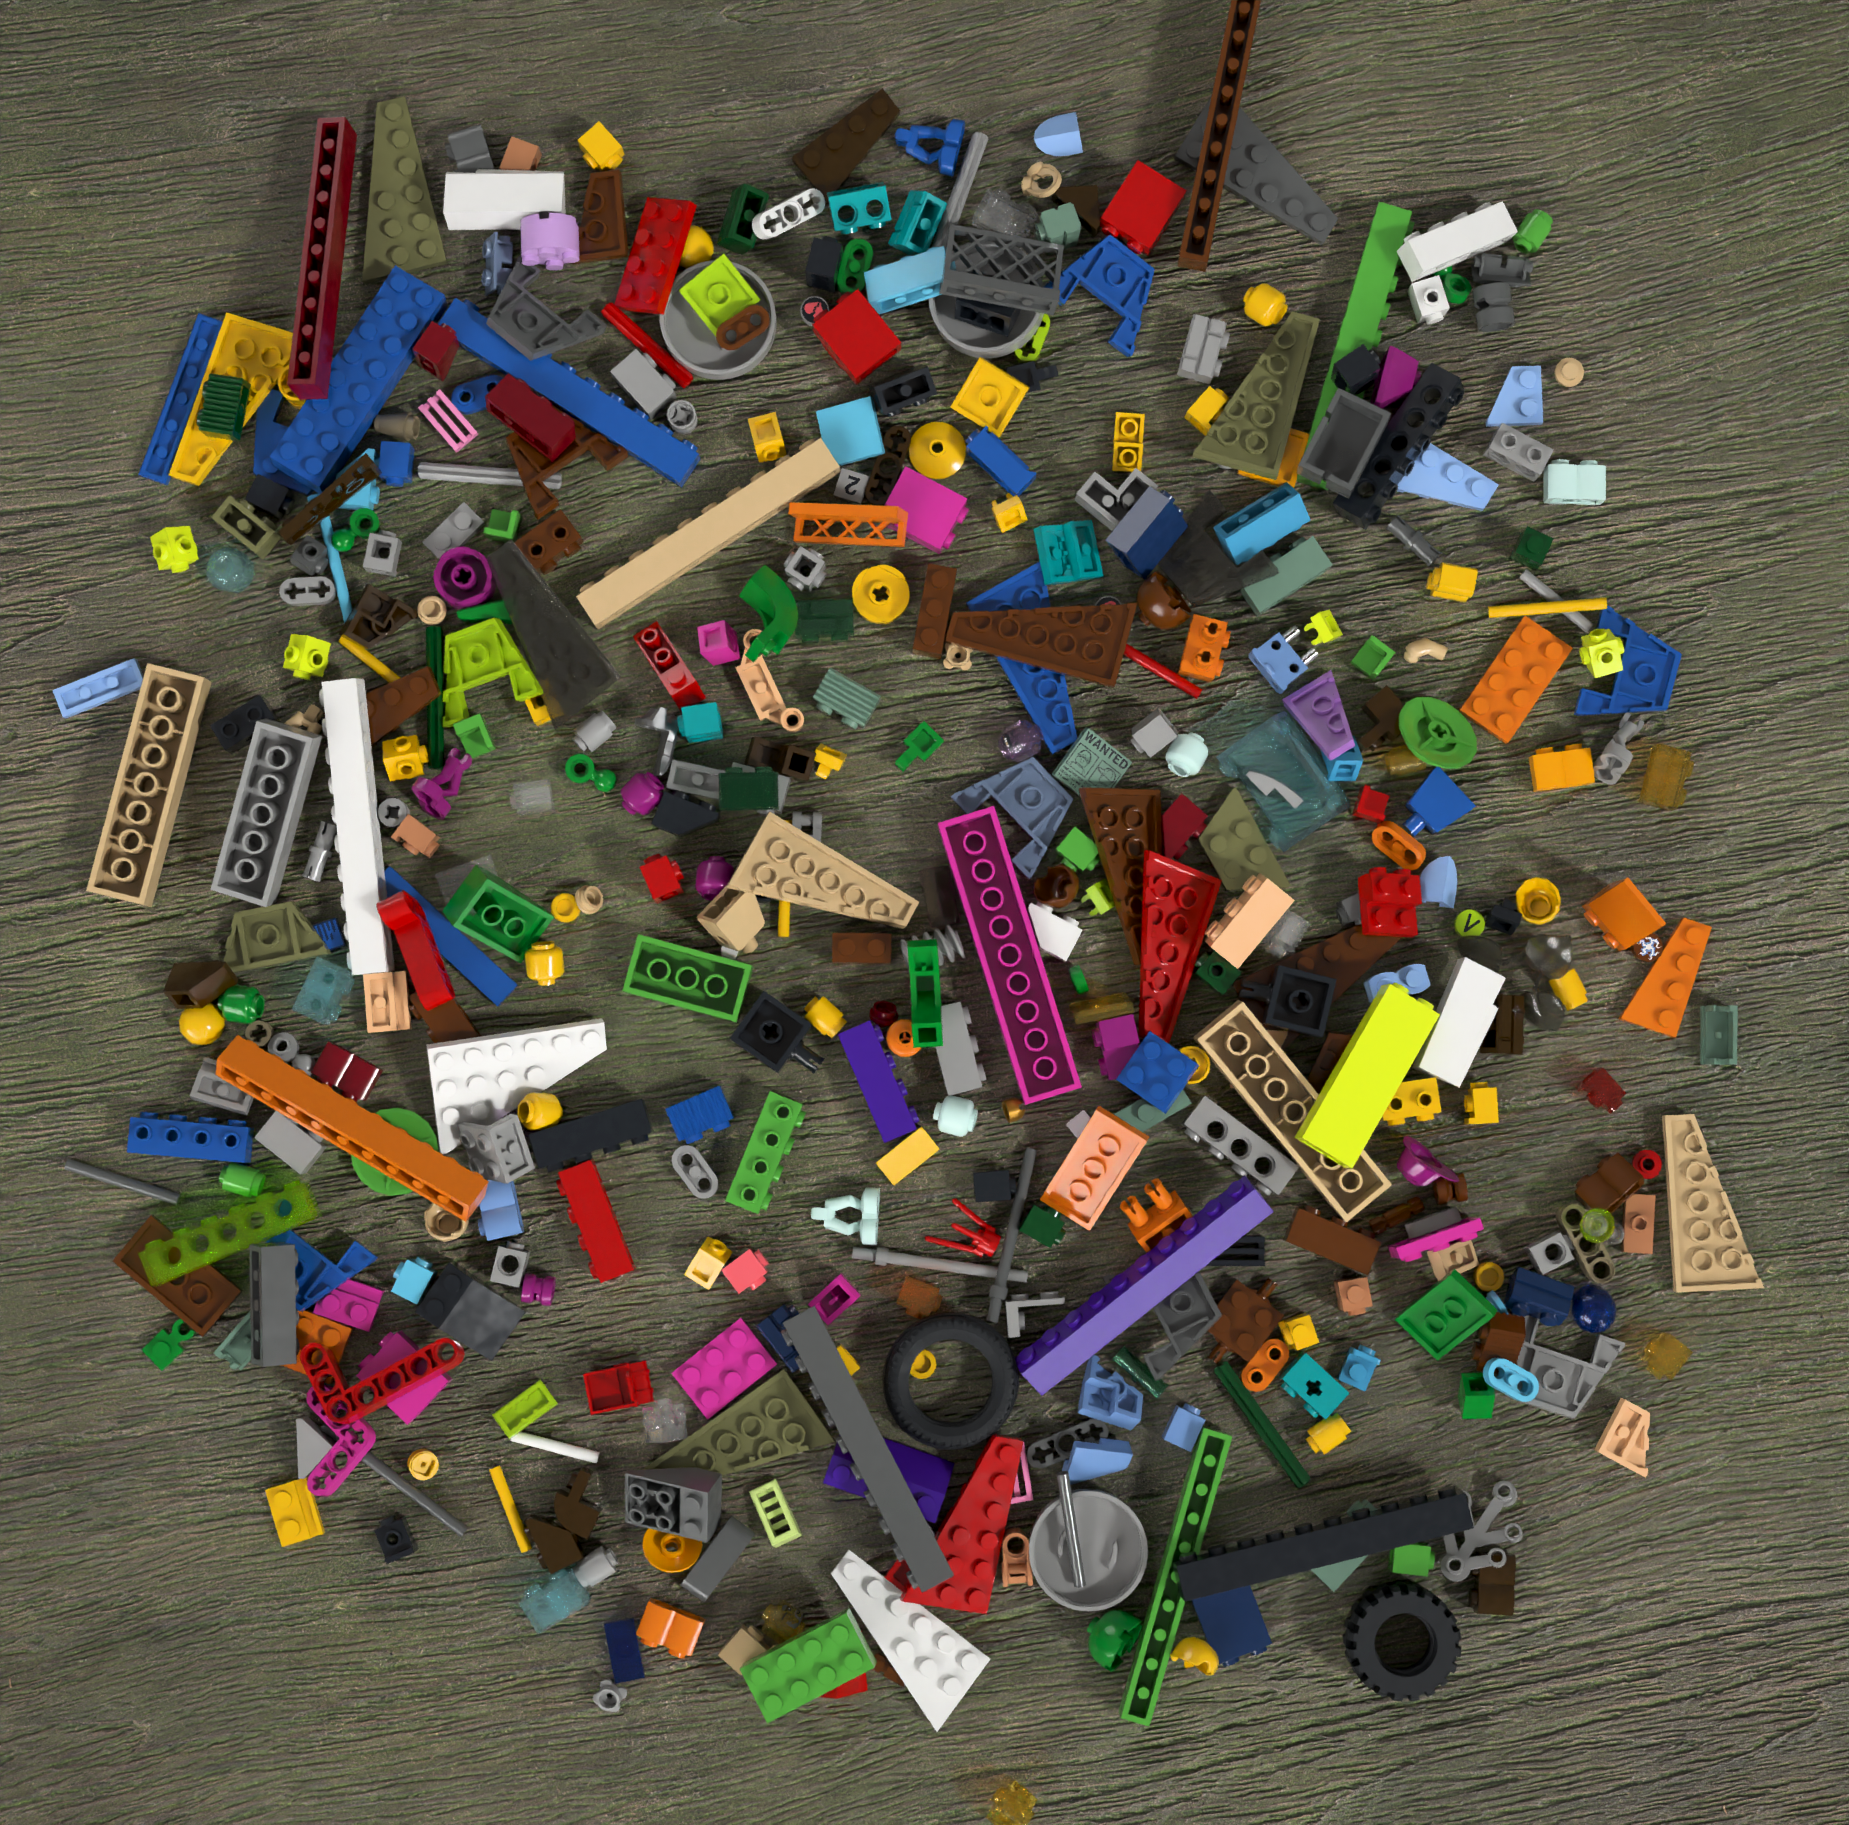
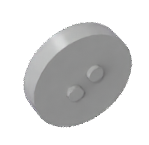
[929,241,1044,358]
[660,260,777,380]
[1028,1488,1148,1611]

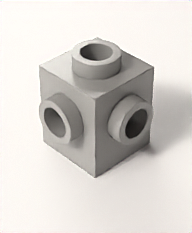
[783,546,827,592]

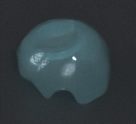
[206,547,255,593]

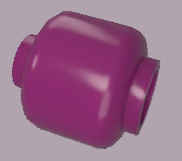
[621,772,664,815]
[695,856,735,901]

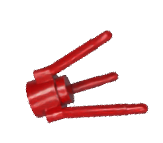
[925,1198,1001,1257]

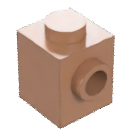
[1333,1276,1373,1316]

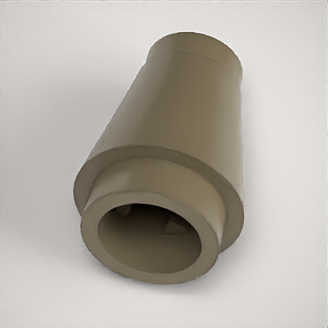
[374,412,420,441]

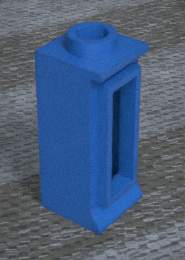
[966,426,1037,497]

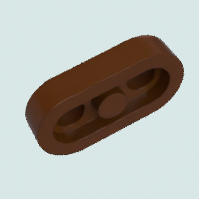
[716,305,770,350]

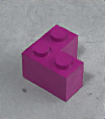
[1091,1014,1140,1081]

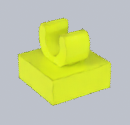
[1304,609,1343,645]

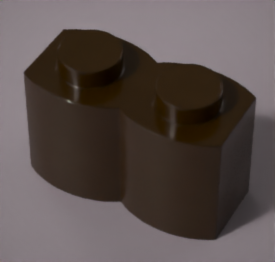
[1469,1551,1516,1616]

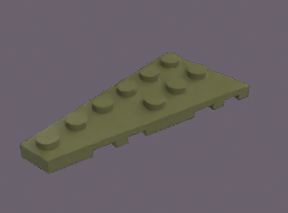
[362,96,448,285]

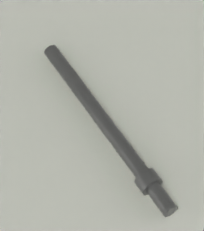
[986,1148,1037,1323]
[320,1423,468,1537]

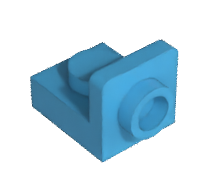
[1337,1344,1381,1391]

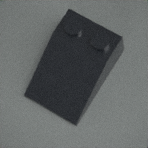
[415,1261,526,1361]

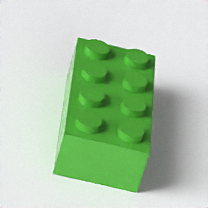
[622,934,754,1023]
[740,1608,877,1723]

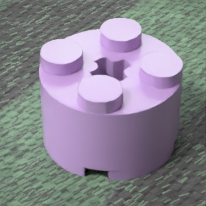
[520,213,580,270]

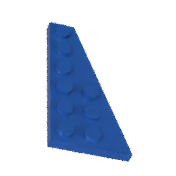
[966,561,1077,755]

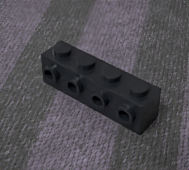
[529,1098,654,1173]

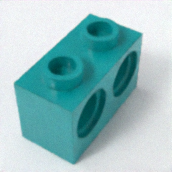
[827,182,892,234]
[677,702,724,743]

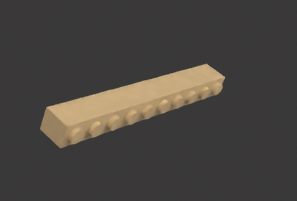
[576,438,841,629]

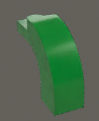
[739,565,798,662]
[907,939,943,1048]

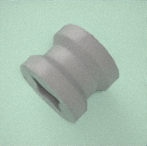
[378,798,410,829]

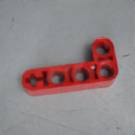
[376,890,455,1011]

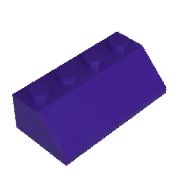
[823,1434,955,1523]

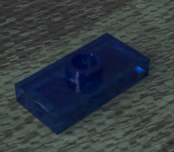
[604,1617,645,1684]

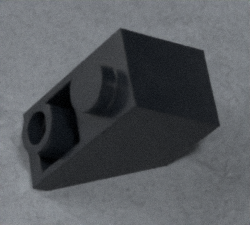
[651,790,721,838]

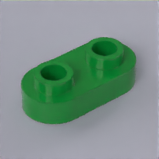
[837,239,873,294]

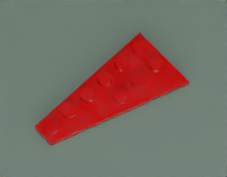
[1139,850,1222,1044]
[900,1434,1024,1614]

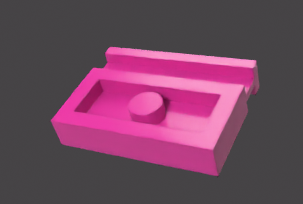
[313,1279,385,1332]

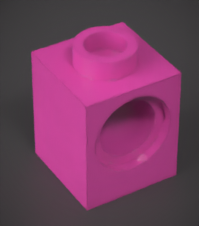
[697,620,740,666]

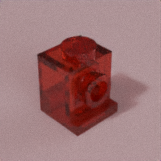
[1575,1067,1626,1114]

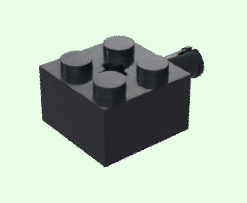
[1239,965,1337,1038]
[729,991,825,1074]

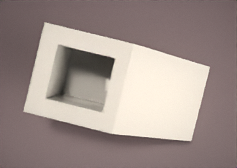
[1027,902,1082,962]

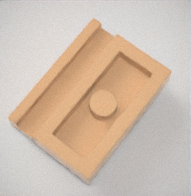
[363,971,412,1033]

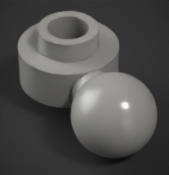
[268,1032,316,1076]

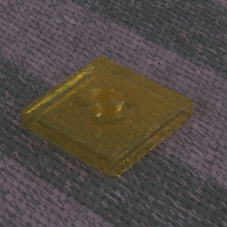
[1069,992,1134,1025]

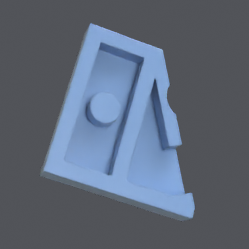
[1486,366,1543,427]

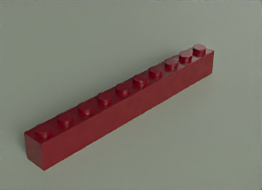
[287,117,357,400]

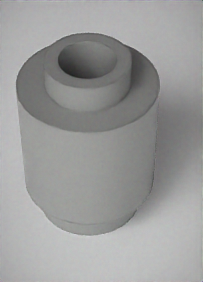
[572,710,616,753]
[572,1546,619,1588]

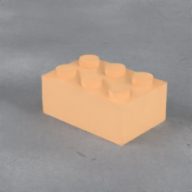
[1204,873,1295,969]

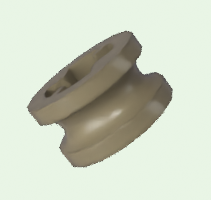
[245,1020,274,1047]

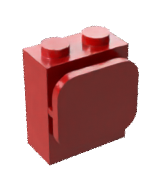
[1100,160,1187,256]
[812,289,901,385]

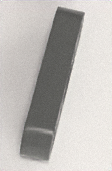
[1026,1418,1108,1468]

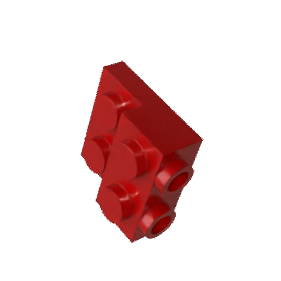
[1358,867,1422,938]

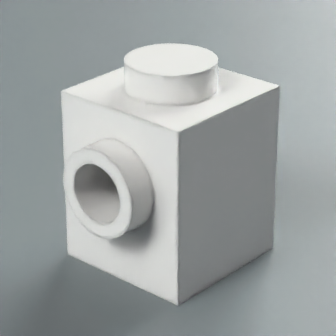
[1407,275,1450,324]

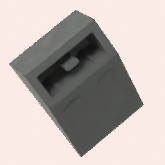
[625,1467,722,1543]

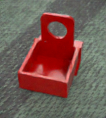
[583,1360,654,1415]

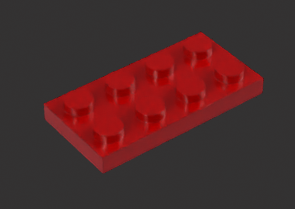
[614,197,697,315]

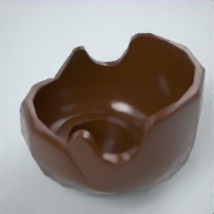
[1033,864,1079,908]

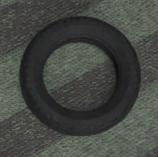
[882,1312,1019,1450]

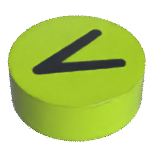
[1454,909,1485,939]

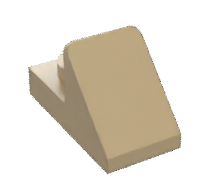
[1427,1240,1479,1281]

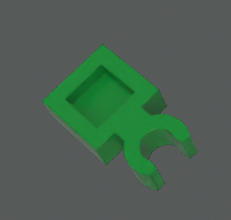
[142,1319,197,1371]

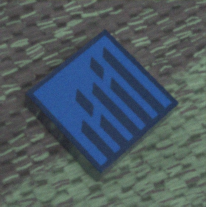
[313,918,347,951]

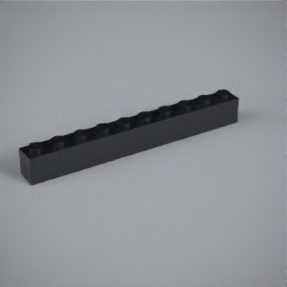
[1172,1486,1474,1602]

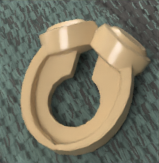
[1021,162,1062,198]

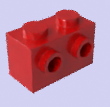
[639,853,684,904]

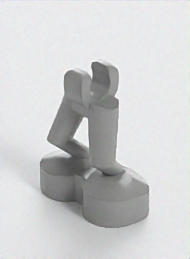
[1593,712,1644,785]

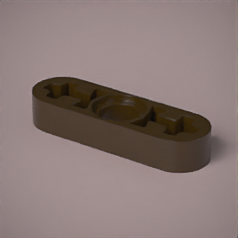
[865,426,911,506]

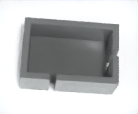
[1297,388,1391,499]

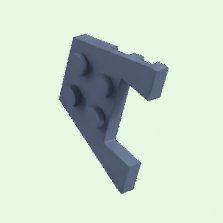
[951,757,1073,880]

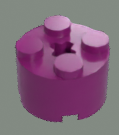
[433,547,496,610]

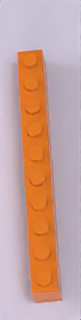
[215,1035,489,1222]

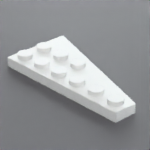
[831,1549,990,1732]

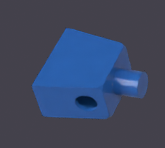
[1402,767,1476,837]

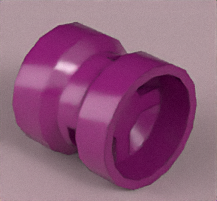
[521,1273,556,1306]

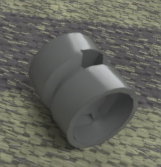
[1472,282,1515,332]

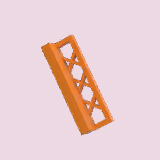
[788,502,908,547]

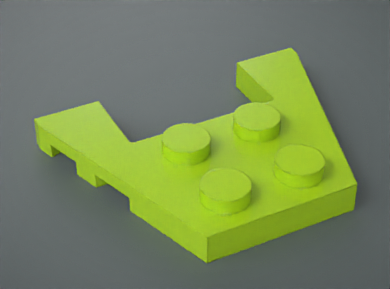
[443,618,544,728]

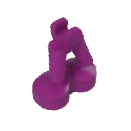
[411,748,472,820]

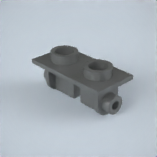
[1471,253,1533,288]

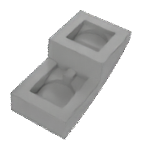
[1246,769,1304,809]

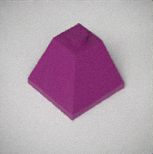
[1370,346,1421,409]

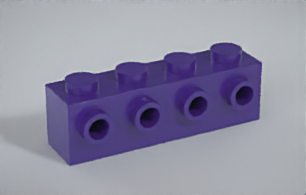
[838,1021,920,1143]

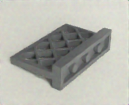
[939,224,1064,315]

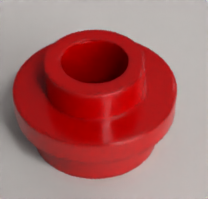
[1632,1150,1662,1179]

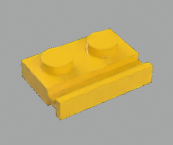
[265,1476,325,1547]

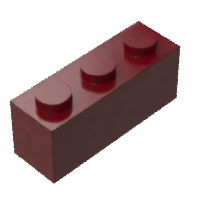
[485,373,576,462]

